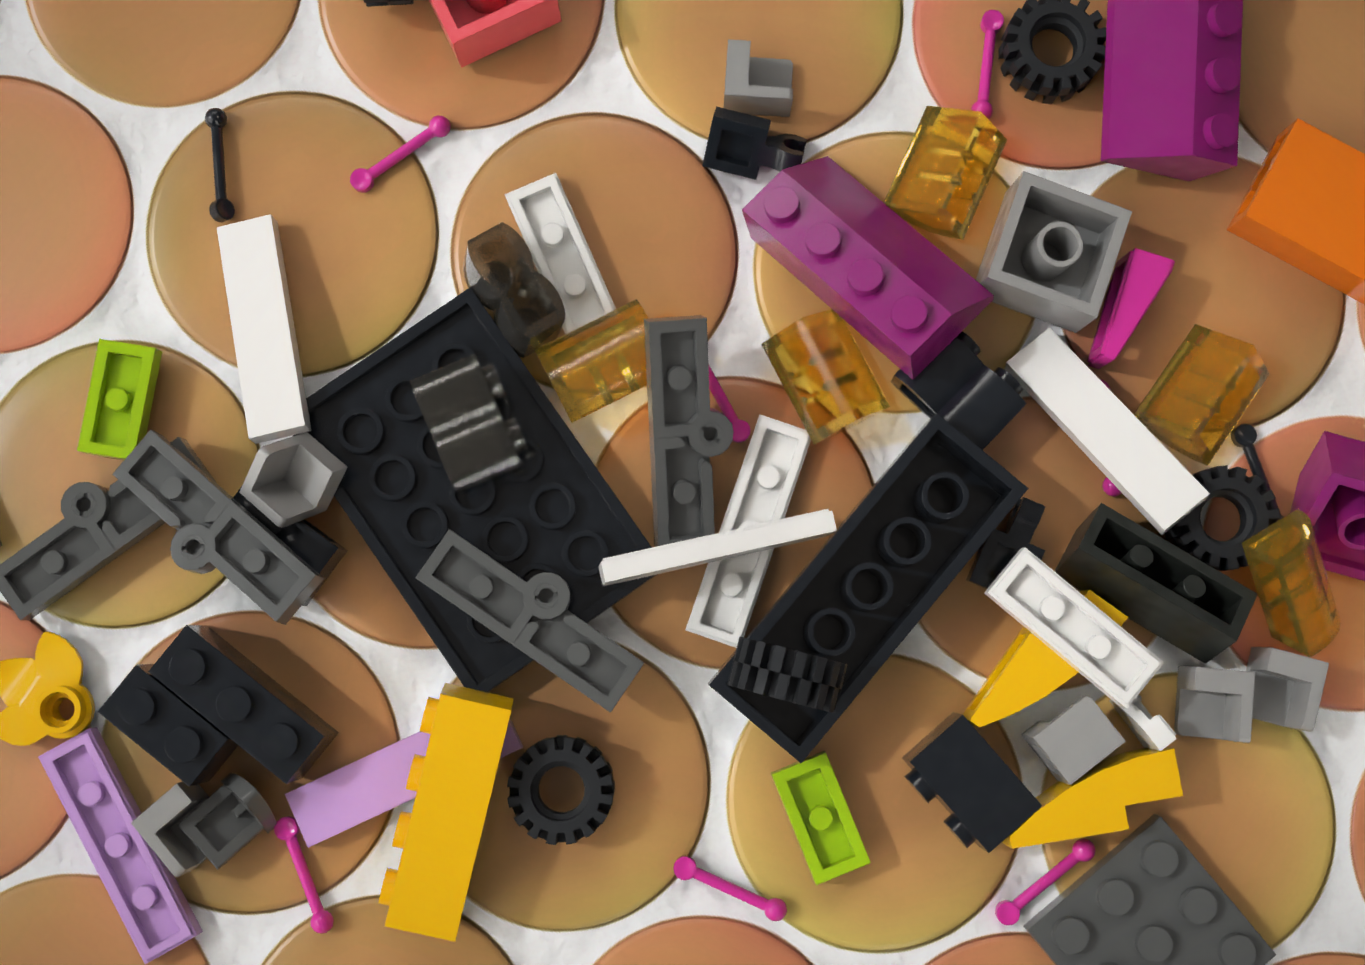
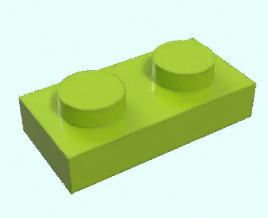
[77,339,162,460]
[771,751,871,885]

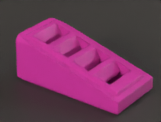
[1087,248,1175,369]

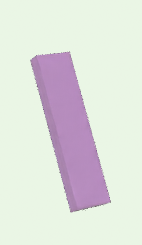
[285,718,523,848]
[38,727,203,964]

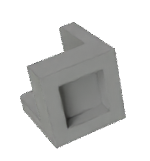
[723,39,793,117]
[239,432,348,528]
[1246,647,1329,732]
[1174,666,1255,743]
[1021,696,1126,785]
[131,782,209,877]

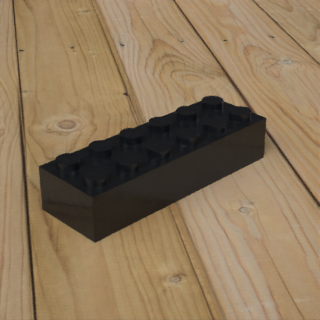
[708,413,1029,763]

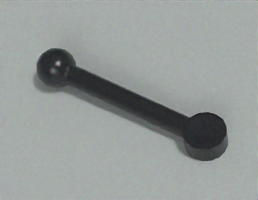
[205,108,235,222]
[1231,424,1291,537]

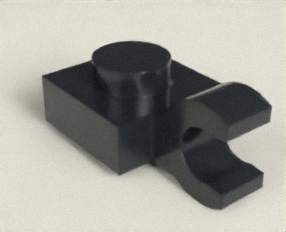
[702,106,807,180]
[966,497,1045,589]

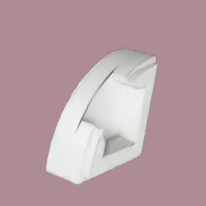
[1109,695,1177,751]

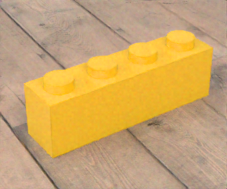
[378,683,514,942]

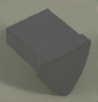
[178,773,277,870]

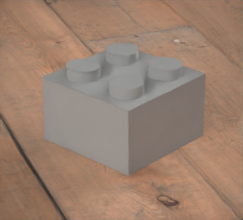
[976,171,1132,333]

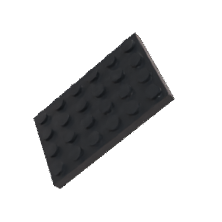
[293,287,658,693]

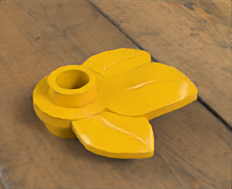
[0,632,95,746]

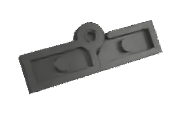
[644,315,734,547]
[112,430,324,625]
[0,437,216,621]
[415,529,644,713]

